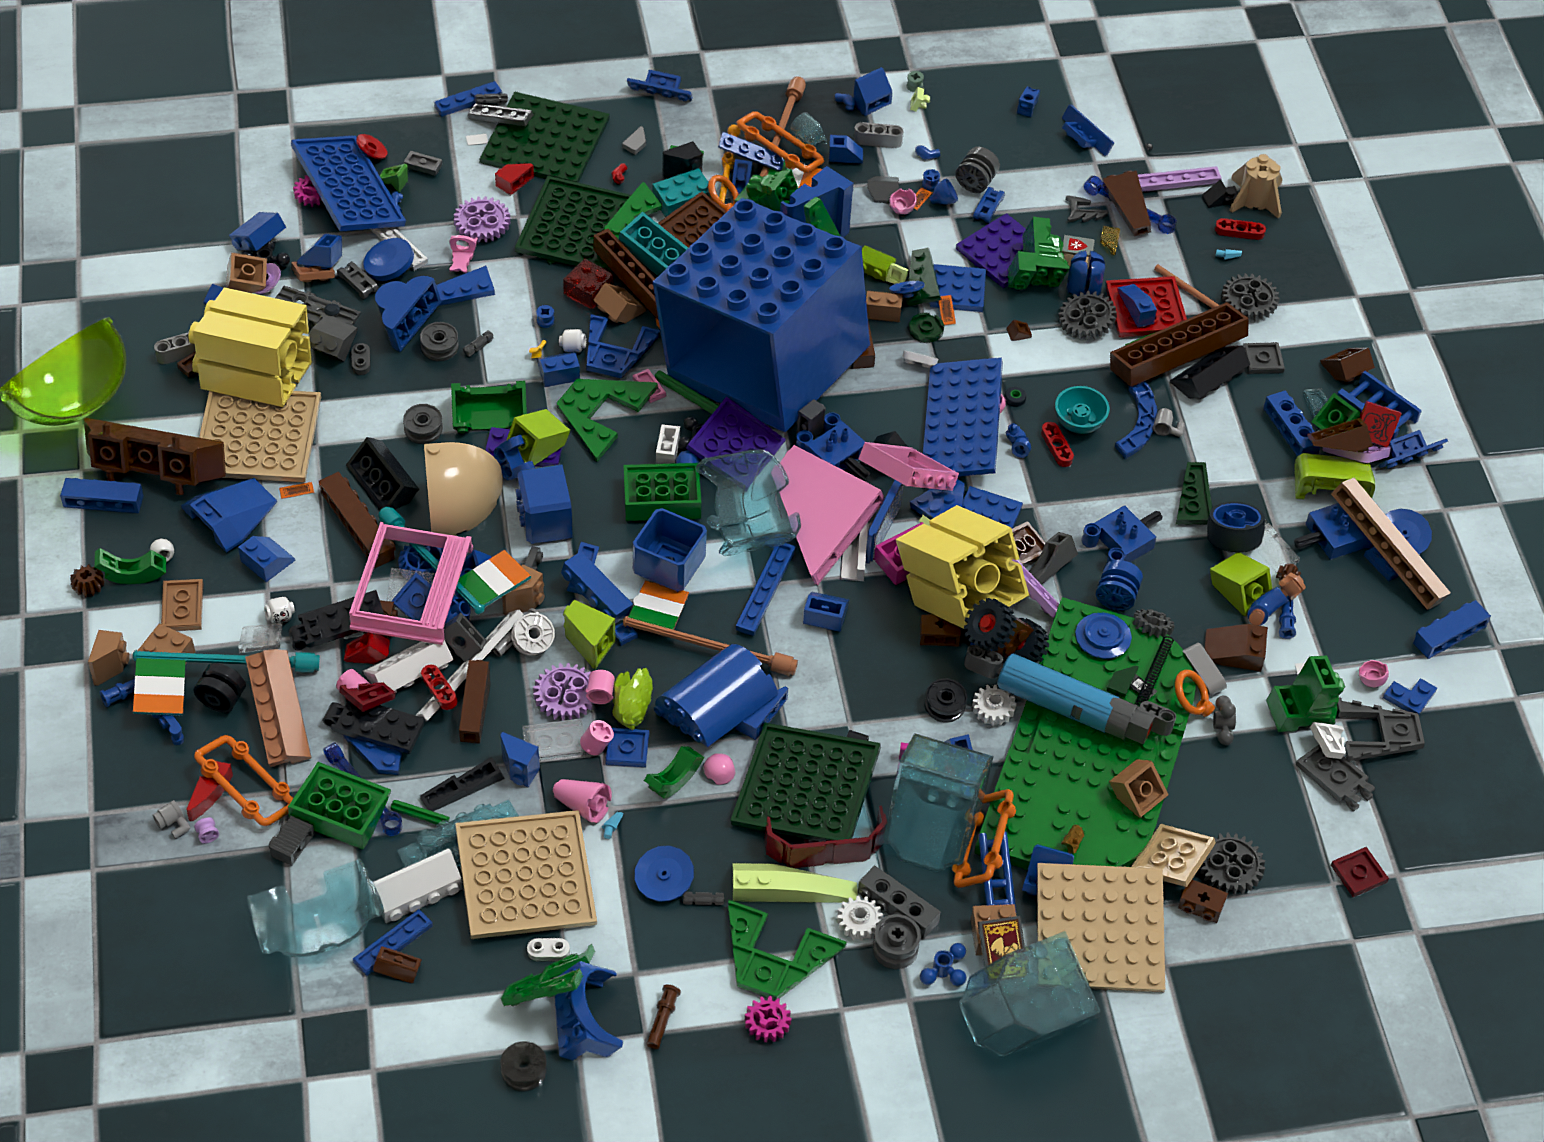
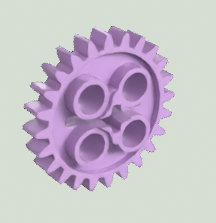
[454,196,510,242]
[533,663,595,721]

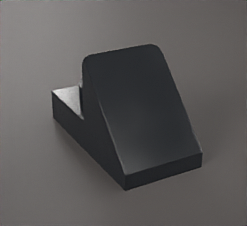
[1202,180,1238,209]

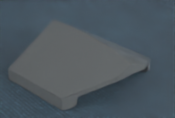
[867,176,899,203]

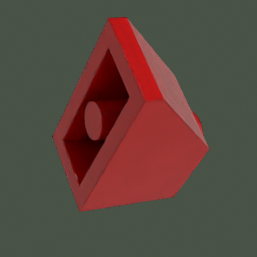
[495,163,534,195]
[344,632,390,664]

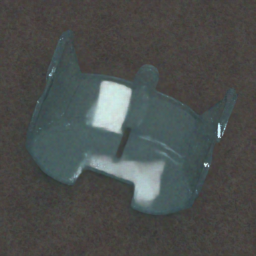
[695,450,801,556]
[247,859,384,957]

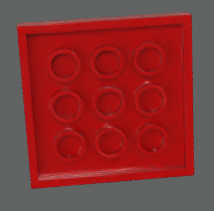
[1105,276,1187,337]

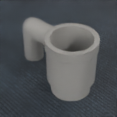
[1153,408,1185,437]
[153,800,190,839]

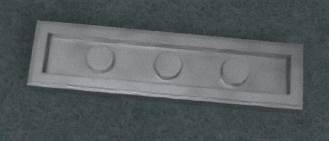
[467,103,533,126]

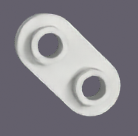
[902,350,938,368]
[527,938,570,961]

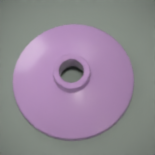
[254,263,281,294]

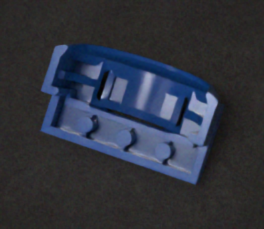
[555,961,623,1060]

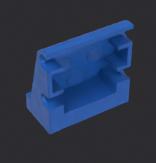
[780,166,853,237]

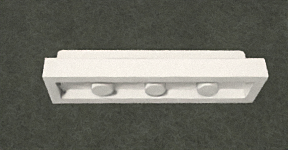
[841,523,868,581]

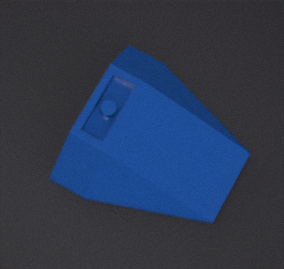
[181,478,277,553]

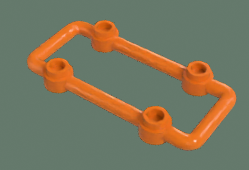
[737,111,824,173]
[194,735,293,826]
[952,789,1016,888]

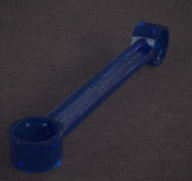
[1083,176,1177,234]
[323,742,403,836]

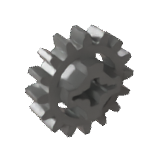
[1133,609,1175,638]

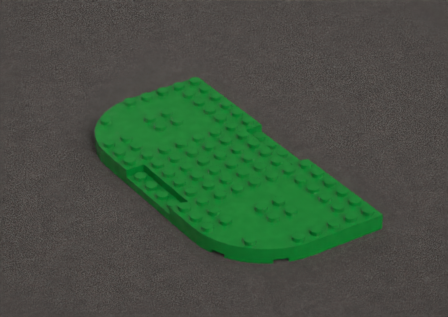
[974,597,1196,870]

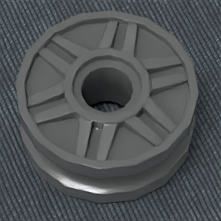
[420,322,459,361]
[403,404,443,444]

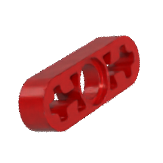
[1215,218,1266,240]
[1041,422,1074,467]
[421,665,458,710]

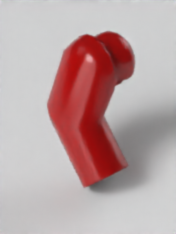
[611,163,627,184]

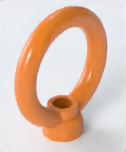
[708,175,739,211]
[1175,670,1215,717]

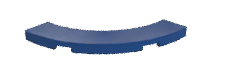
[1115,381,1157,459]

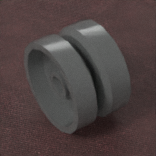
[872,914,921,969]

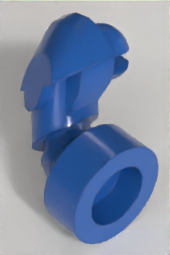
[1005,423,1031,458]

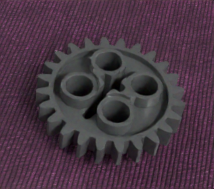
[1221,273,1279,321]
[1059,291,1117,340]
[1200,833,1265,895]

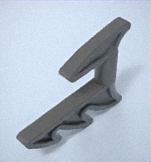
[1065,195,1108,222]

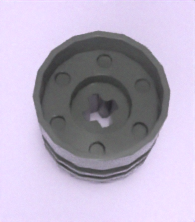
[955,147,1000,193]

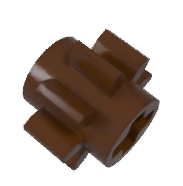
[1276,563,1301,581]

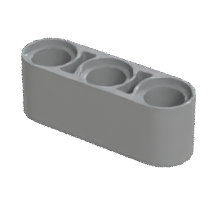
[854,122,904,148]
[154,332,196,364]
[1182,643,1227,697]

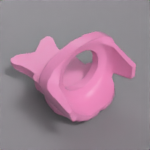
[449,235,478,273]

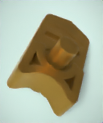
[1061,825,1084,854]

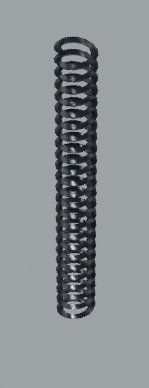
[1135,636,1174,706]

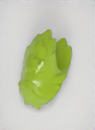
[612,668,653,730]

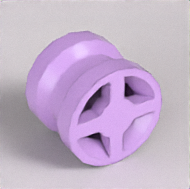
[194,817,219,843]

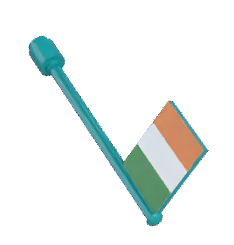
[378,507,531,615]
[132,650,320,716]

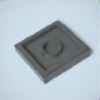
[1243,342,1285,374]

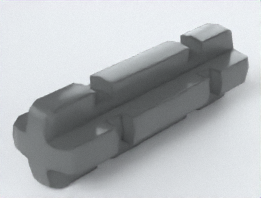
[475,93,508,104]
[463,330,494,357]
[683,892,724,905]

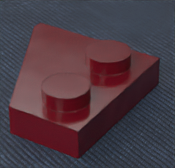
[339,682,396,712]

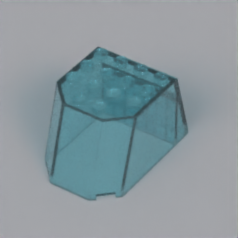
[883,733,994,873]
[959,931,1101,1057]

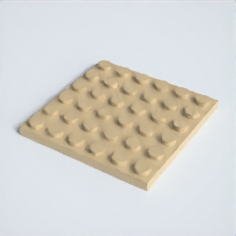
[199,391,321,482]
[455,810,597,939]
[1037,863,1165,992]

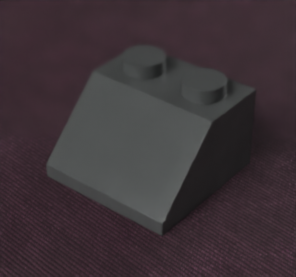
[309,316,358,361]

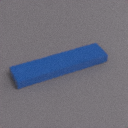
[353,909,433,976]

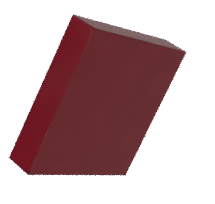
[1331,847,1389,897]

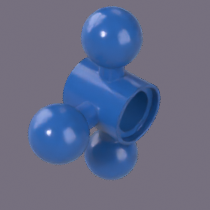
[920,943,967,986]

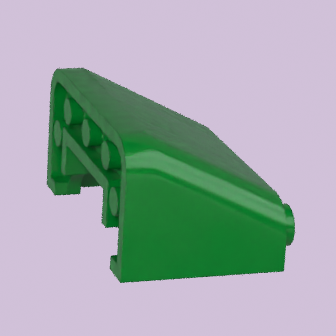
[451,381,527,433]

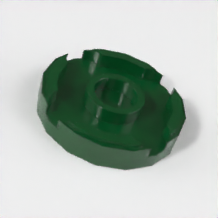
[909,312,944,343]

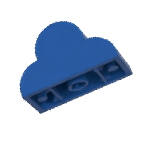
[375,276,441,352]

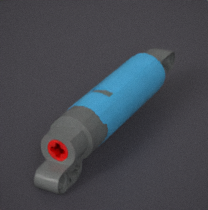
[964,644,1176,745]

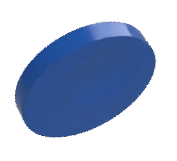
[363,238,414,281]

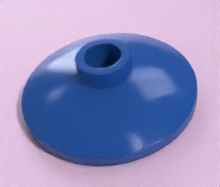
[889,281,925,298]

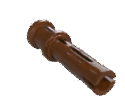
[646,984,681,1049]

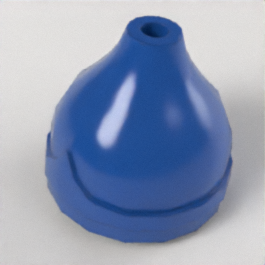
[929,178,958,205]

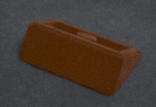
[373,946,422,983]

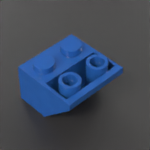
[853,67,893,116]
[297,234,342,269]
[803,592,849,632]

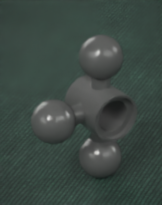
[1213,695,1236,745]

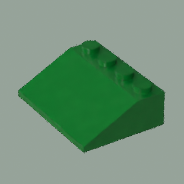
[623,463,701,521]
[288,762,391,850]

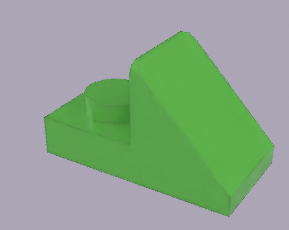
[379,163,408,192]

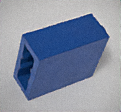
[229,212,287,251]

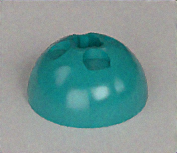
[1055,386,1110,434]

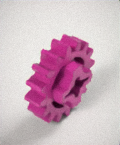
[293,175,323,207]
[745,996,791,1042]

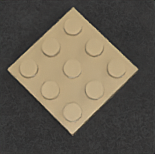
[1131,824,1216,887]

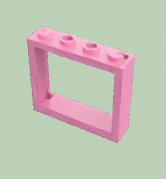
[859,442,959,491]

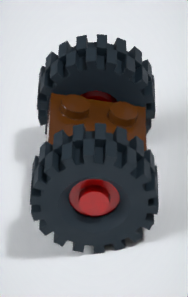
[964,598,1049,663]

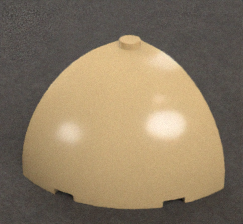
[424,442,503,536]

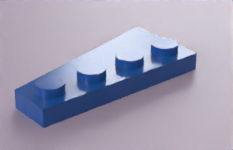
[436,266,495,306]

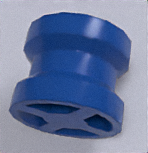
[922,169,940,191]
[536,305,555,328]

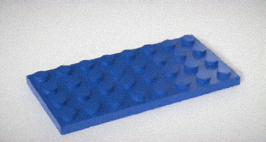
[291,136,406,231]
[923,357,1003,476]

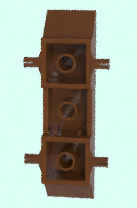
[84,418,226,495]

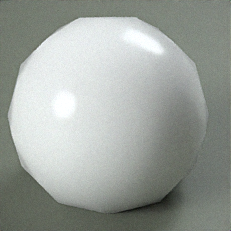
[150,539,174,562]

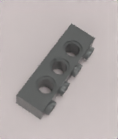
[858,865,941,939]

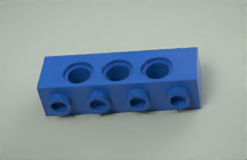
[1263,390,1321,456]

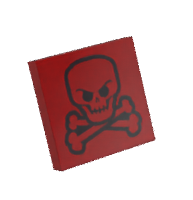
[1359,401,1402,447]

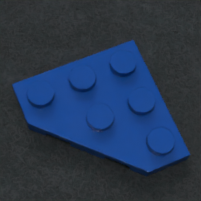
[910,479,965,520]
[344,735,402,775]

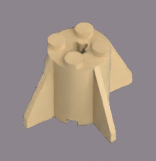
[1230,154,1282,218]

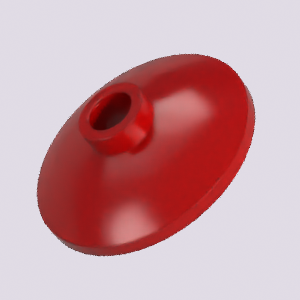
[356,134,387,159]

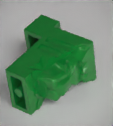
[734,169,798,212]
[1008,217,1070,290]
[1266,656,1346,732]

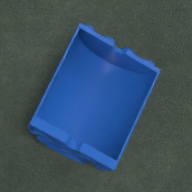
[653,644,778,747]

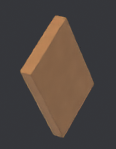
[161,579,203,631]

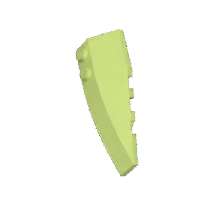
[733,863,858,903]

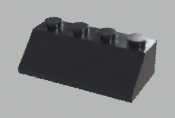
[1170,345,1250,400]
[346,437,419,510]

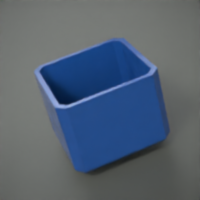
[515,464,573,544]
[632,508,707,591]

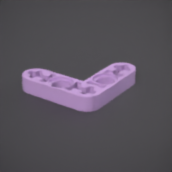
[1323,444,1391,463]

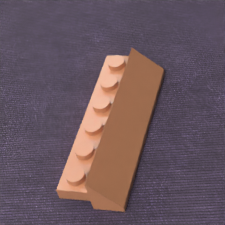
[245,648,312,767]

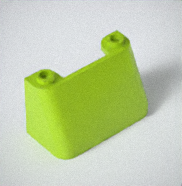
[1294,453,1375,499]

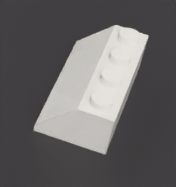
[363,640,453,692]
[372,848,462,923]

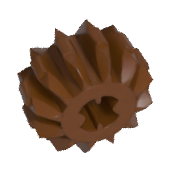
[70,564,104,597]

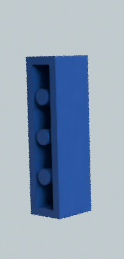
[60,478,144,513]
[561,551,633,624]
[1413,600,1491,659]

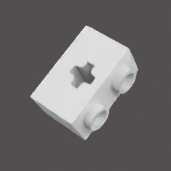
[656,424,680,464]

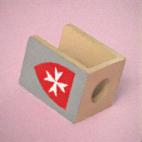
[1062,235,1095,266]

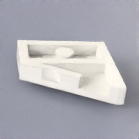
[1310,722,1346,759]

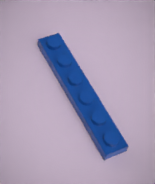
[736,541,796,636]

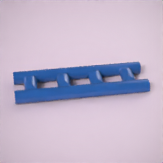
[978,831,1016,910]

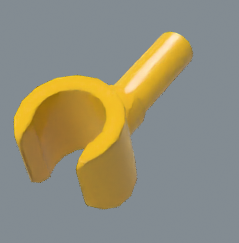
[529,340,546,359]

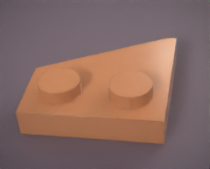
[291,262,335,282]

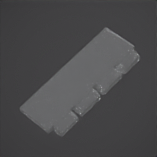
[1255,519,1300,575]

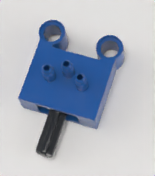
[796,412,870,481]
[1294,503,1374,560]
[1082,505,1163,564]

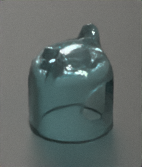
[790,113,827,146]

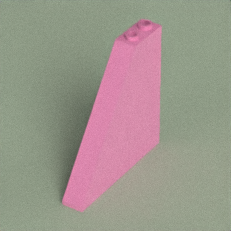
[772,445,885,585]

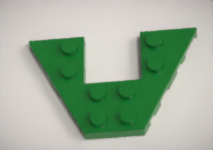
[604,182,662,238]
[556,379,658,462]
[728,900,847,1000]
[500,944,595,1006]

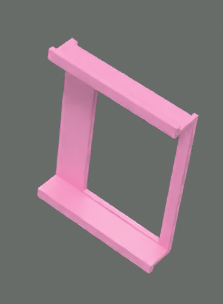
[349,522,473,645]

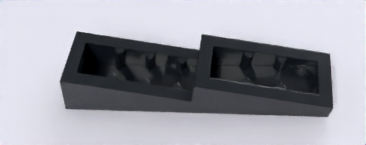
[420,757,505,811]

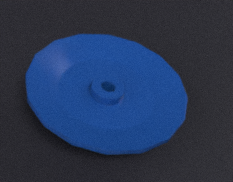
[1385,508,1432,555]
[1075,612,1132,659]
[635,846,694,902]

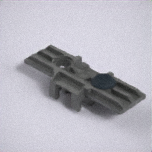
[275,285,361,326]

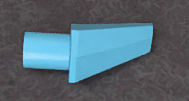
[1216,249,1242,260]
[602,812,624,839]

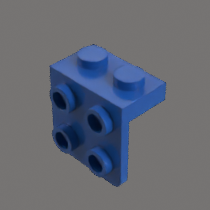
[1022,845,1074,896]

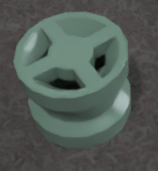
[907,71,924,92]

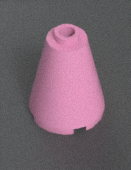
[553,779,612,823]

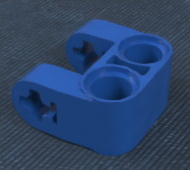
[494,435,535,480]

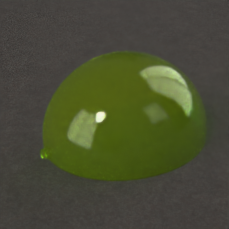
[0,317,126,426]

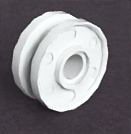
[511,613,555,656]

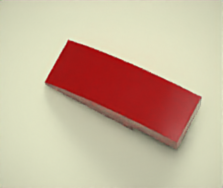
[186,761,233,821]

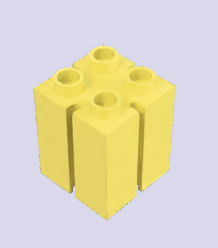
[188,288,312,407]
[896,505,1029,629]

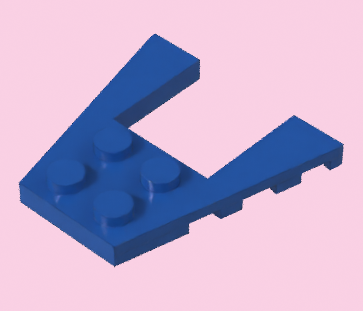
[587,314,660,378]

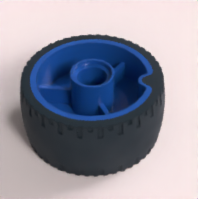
[1207,502,1265,553]

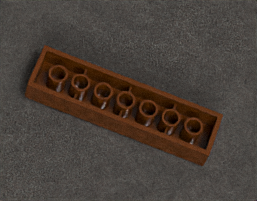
[1110,302,1249,387]

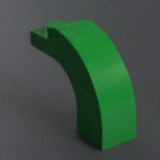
[94,548,166,584]
[643,746,705,799]

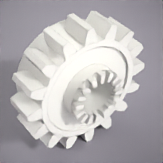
[972,684,1016,726]
[837,896,883,941]

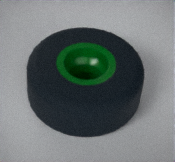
[1004,386,1027,407]

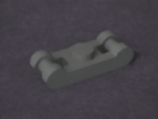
[337,261,379,299]

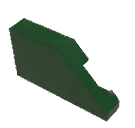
[1107,666,1139,698]

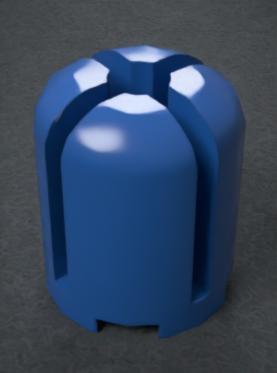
[1066,250,1105,296]

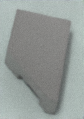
[622,126,646,155]

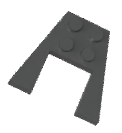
[1336,697,1425,761]

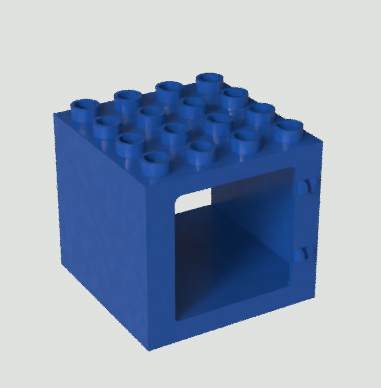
[653,198,870,432]

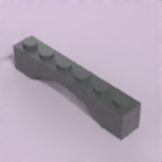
[1010,532,1078,609]

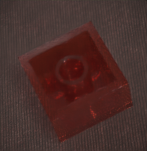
[563,259,613,309]

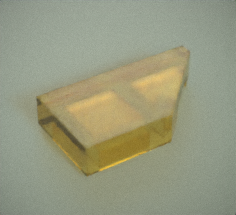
[1100,226,1120,255]

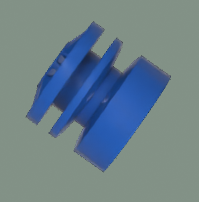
[1096,560,1143,611]

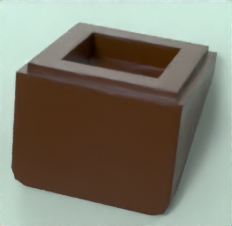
[1007,320,1032,341]

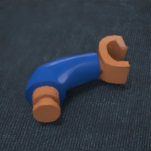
[1247,572,1306,625]

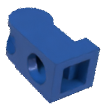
[1017,86,1040,117]

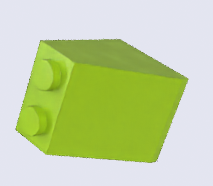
[507,409,570,465]
[1210,552,1272,616]
[563,600,615,669]

